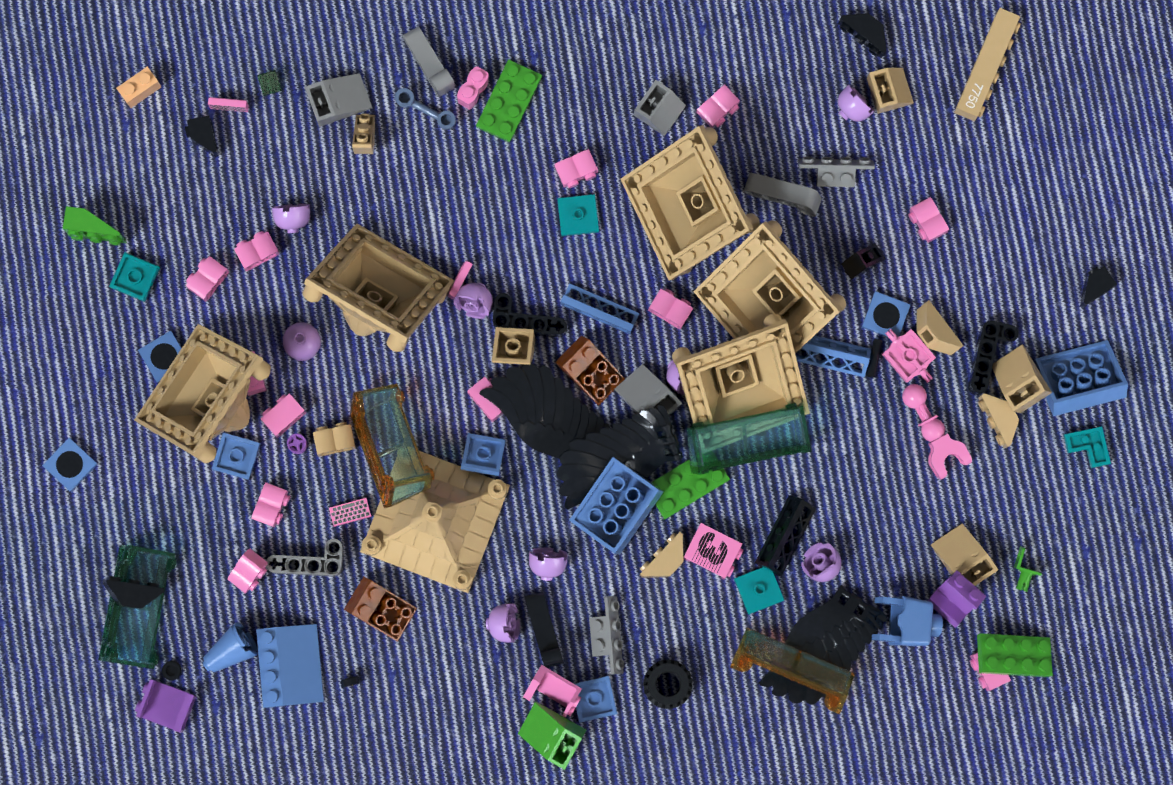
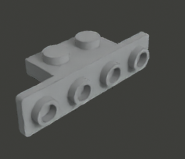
[798,156,875,187]
[589,596,624,674]

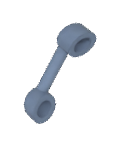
[395,88,456,130]

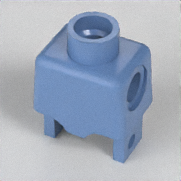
[872,596,943,646]

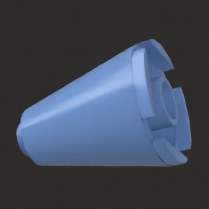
[203,622,258,672]

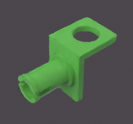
[1014,546,1042,592]

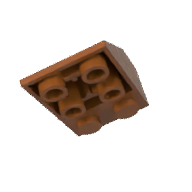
[555,335,625,406]
[344,576,417,642]

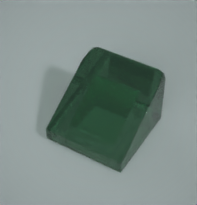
[257,70,282,96]

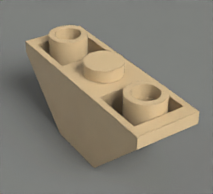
[352,114,375,154]
[917,300,964,355]
[978,394,1019,449]
[640,532,684,578]

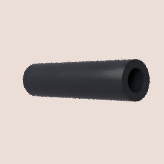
[866,339,883,378]

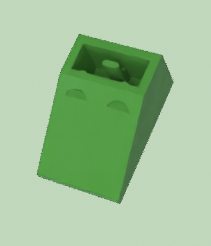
[63,206,127,246]
[518,701,587,770]

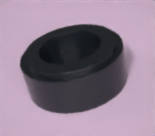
[162,661,182,681]
[340,676,360,688]

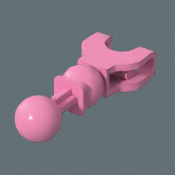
[902,384,972,480]

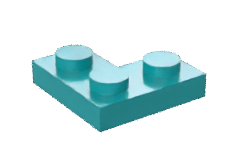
[1063,427,1111,468]

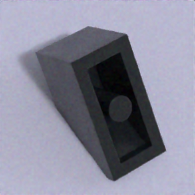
[185,116,219,157]
[841,243,886,280]
[1080,266,1117,308]

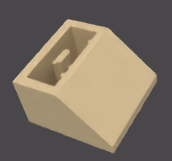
[867,68,914,114]

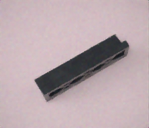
[755,495,816,577]

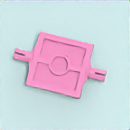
[882,329,936,383]

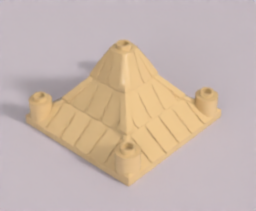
[620,125,760,281]
[693,220,846,353]
[303,224,455,352]
[672,313,810,453]
[134,324,271,463]
[360,444,510,594]

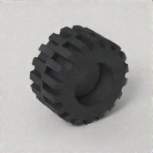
[643,659,693,709]

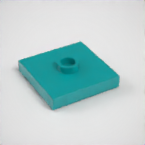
[557,194,599,237]
[109,252,160,302]
[734,567,785,615]

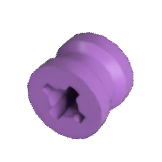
[287,433,308,454]

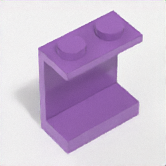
[927,570,986,628]
[135,679,197,733]

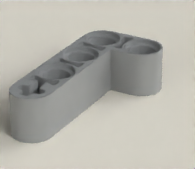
[402,26,455,97]
[743,173,822,217]
[266,539,344,577]

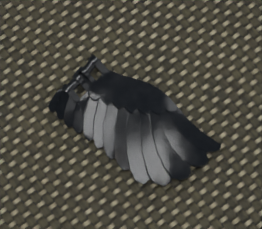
[479,364,610,459]
[556,405,683,509]
[759,584,887,705]

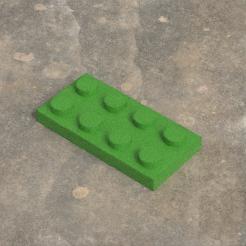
[476,59,542,143]
[651,450,730,520]
[977,633,1053,677]

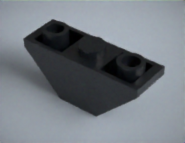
[838,13,886,58]
[102,576,164,609]

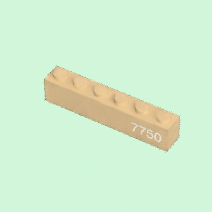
[954,8,1021,122]

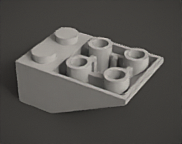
[305,73,372,127]
[614,364,682,417]

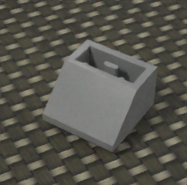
[634,80,686,136]

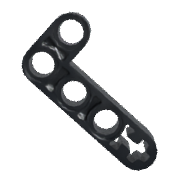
[493,293,567,338]
[968,321,1019,395]
[524,591,564,668]

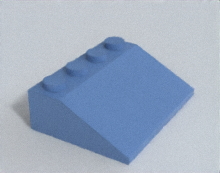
[1035,340,1128,416]
[569,457,664,555]
[256,624,324,708]

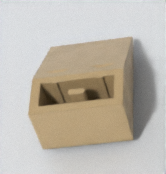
[992,344,1052,413]
[931,523,998,586]

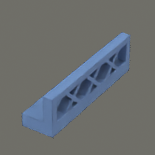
[560,283,639,334]
[795,336,871,377]

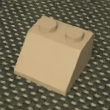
[492,327,535,365]

